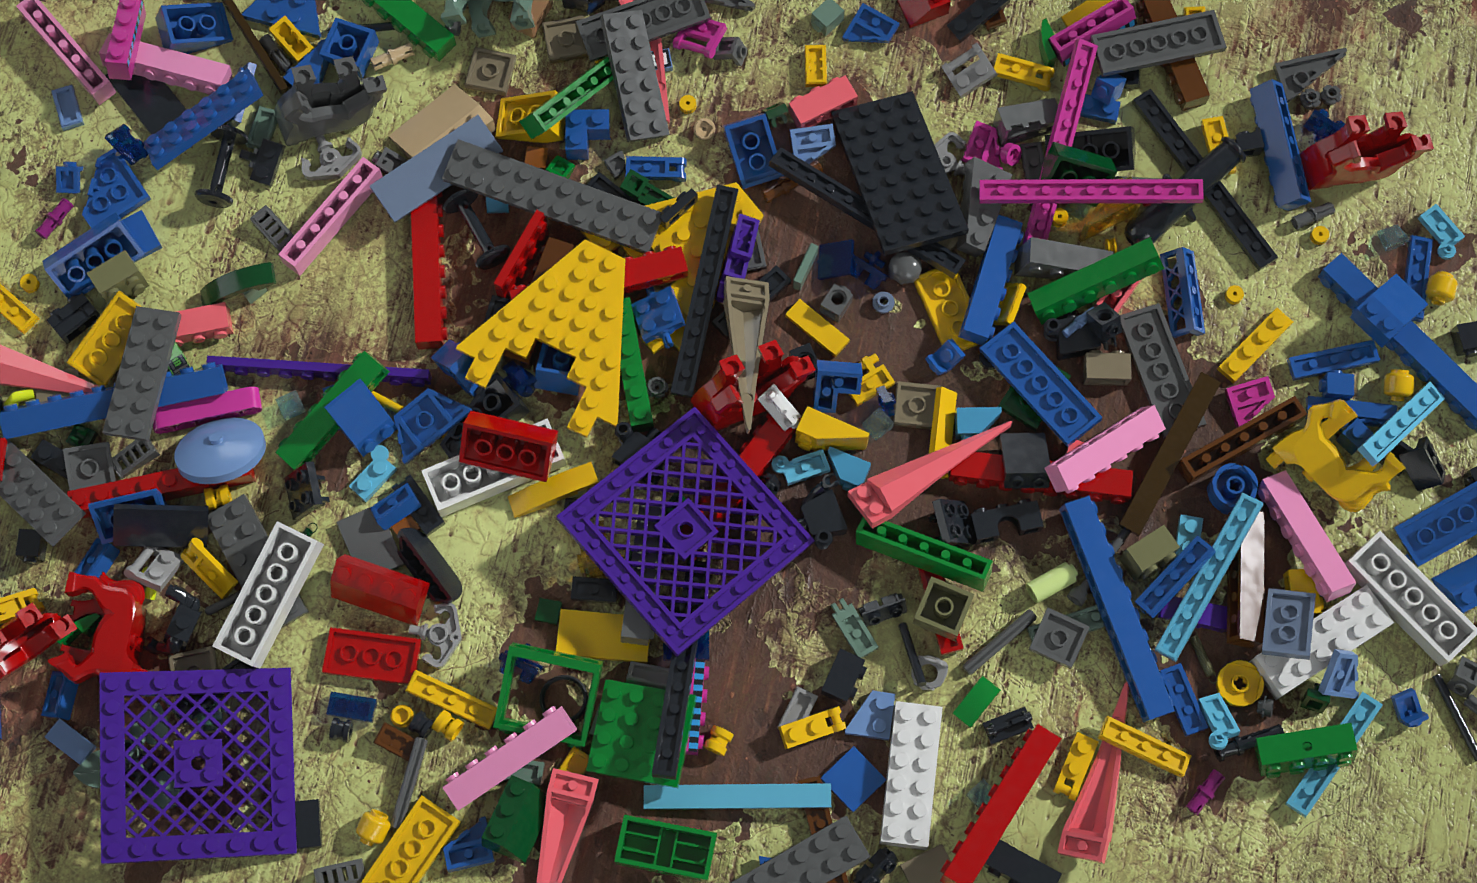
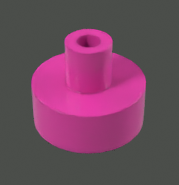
[1000,143,1022,166]

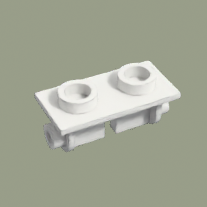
[758,384,801,431]

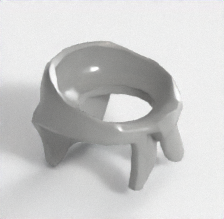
[911,655,948,691]

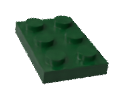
[998,367,1071,431]

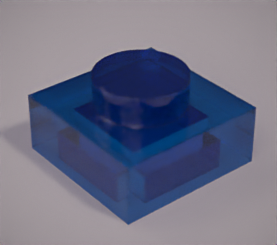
[876,385,896,417]

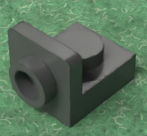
[713,37,747,66]
[371,147,408,174]
[1447,656,1477,698]

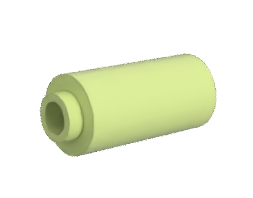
[1025,562,1078,604]

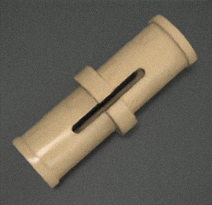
[370,43,415,71]

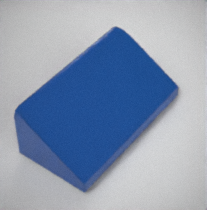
[370,483,421,530]
[74,538,120,578]
[41,671,79,720]

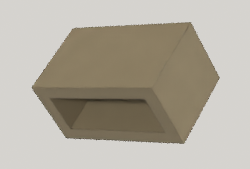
[1083,350,1131,386]

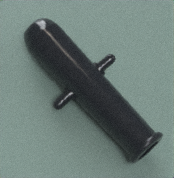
[1124,136,1246,245]

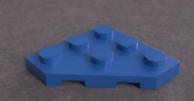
[82,147,151,228]

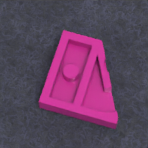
[961,120,1003,170]
[1224,376,1275,428]

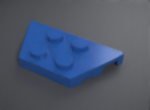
[242,0,321,39]
[394,388,473,464]

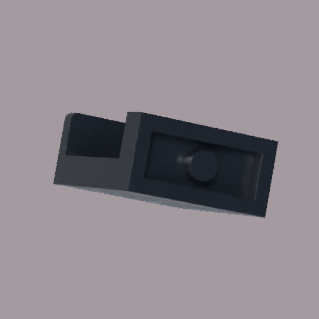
[998,433,1050,489]

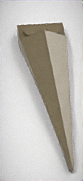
[723,276,770,434]

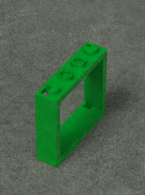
[493,642,603,748]

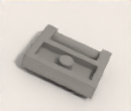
[941,42,998,98]
[124,547,184,592]

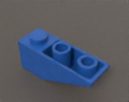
[283,39,330,89]

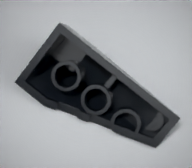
[440,372,530,459]

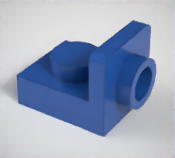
[56,162,83,193]
[925,339,966,375]

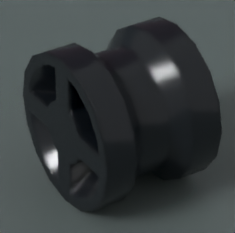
[408,710,435,739]
[329,717,354,743]

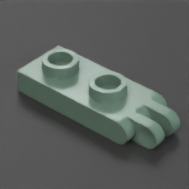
[831,598,879,658]

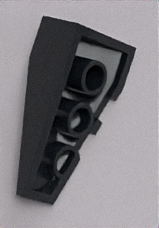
[1045,126,1136,172]

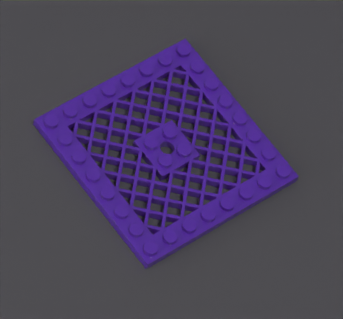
[556,407,815,657]
[99,668,297,865]

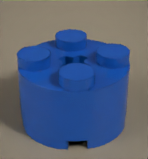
[1207,463,1258,514]

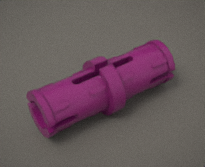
[35,198,74,240]
[1185,769,1225,816]

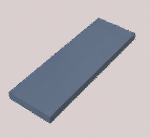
[369,115,503,223]

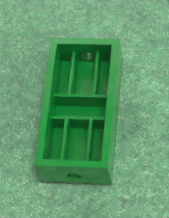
[1255,723,1358,778]
[614,815,717,883]

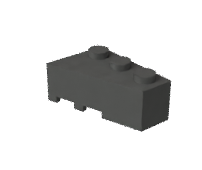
[992,98,1058,147]

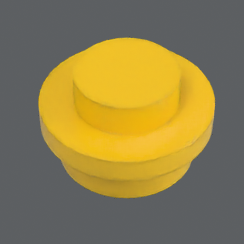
[390,705,414,728]

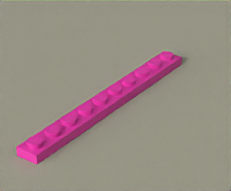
[1022,38,1098,245]
[979,179,1203,204]

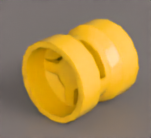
[204,484,232,511]
[432,710,464,742]
[703,725,734,756]

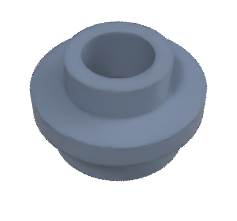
[872,292,895,313]

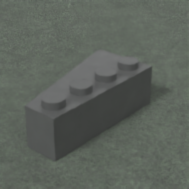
[957,157,1013,258]
[1014,237,1114,279]

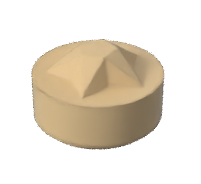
[693,118,715,140]

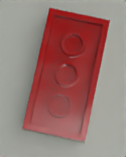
[494,209,549,299]
[322,627,422,685]

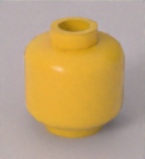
[1425,271,1458,306]
[1383,369,1414,402]
[356,809,391,846]

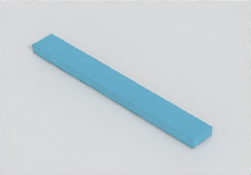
[1155,493,1263,662]
[644,783,831,810]

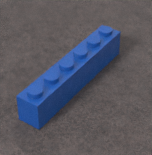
[1250,79,1311,211]
[958,215,1024,346]

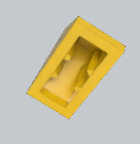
[269,16,314,62]

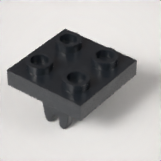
[284,462,330,520]
[928,499,976,547]

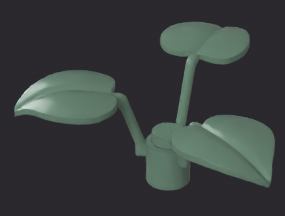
[73,703,181,809]

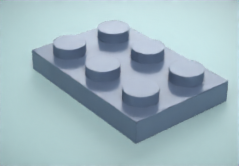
[1262,588,1316,660]

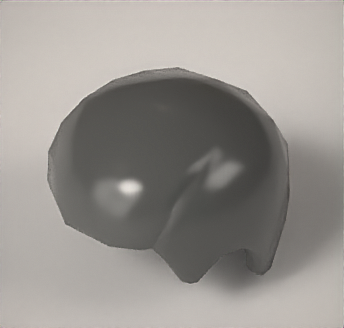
[888,252,922,285]

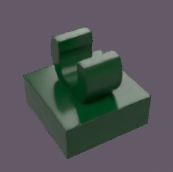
[761,102,788,128]
[66,424,98,447]
[1300,683,1331,714]

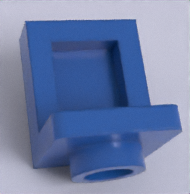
[1390,688,1429,727]

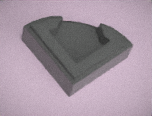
[603,150,625,180]

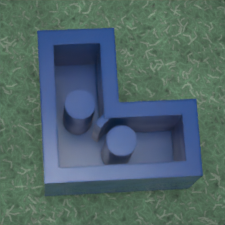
[565,109,610,160]
[431,339,479,397]
[812,360,863,413]

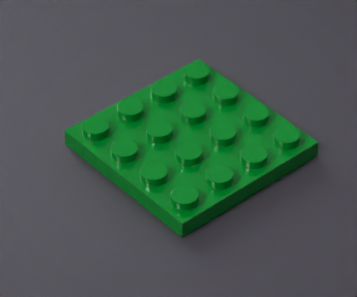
[586,679,697,789]

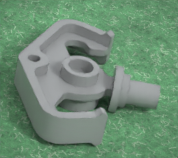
[935,132,966,176]
[301,135,362,181]
[409,603,462,669]

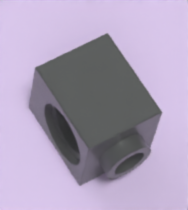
[820,284,853,323]

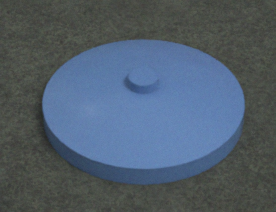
[174,418,266,484]

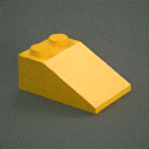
[495,90,566,143]
[795,406,870,451]

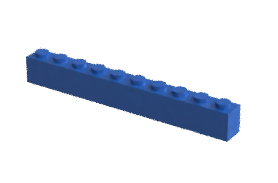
[1318,253,1477,432]
[0,362,229,439]
[1059,496,1175,723]

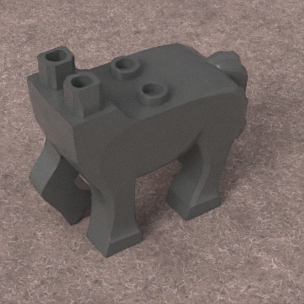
[274,56,387,146]

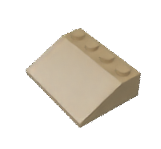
[388,84,496,159]

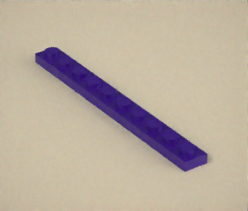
[206,355,432,387]

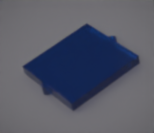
[817,239,855,280]

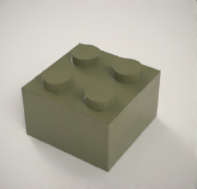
[87,250,149,304]
[1119,525,1180,581]
[913,576,974,641]

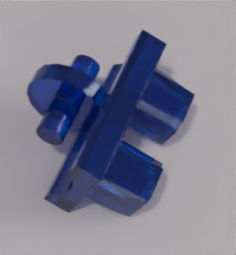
[1303,108,1345,142]
[105,124,148,166]
[847,251,889,290]
[502,360,537,397]
[499,643,544,684]

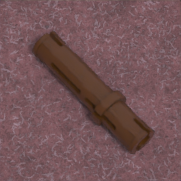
[761,160,823,203]

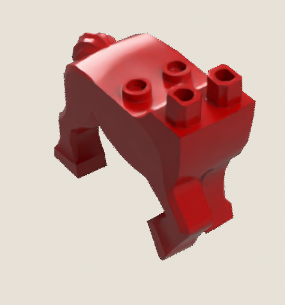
[1300,111,1434,191]
[691,340,816,431]
[48,571,148,684]
[0,602,77,682]

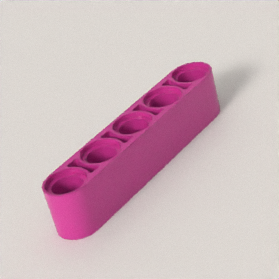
[153,387,262,434]

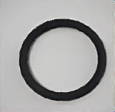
[539,675,588,722]

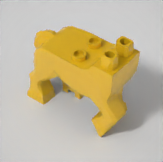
[1266,399,1406,512]

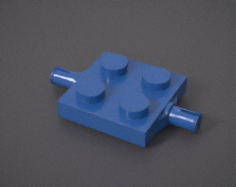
[631,286,686,348]

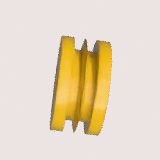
[679,95,696,114]
[1052,208,1069,227]
[1310,226,1329,245]
[1105,238,1117,254]
[20,274,40,293]
[1225,285,1244,305]

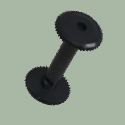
[195,125,248,208]
[443,189,510,270]

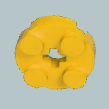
[1216,660,1264,708]

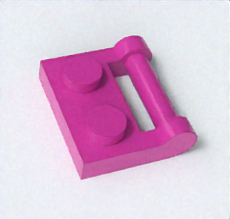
[673,20,727,59]

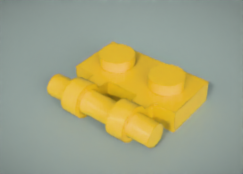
[849,353,895,407]

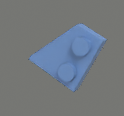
[790,124,836,164]
[1318,649,1359,699]
[845,690,895,741]

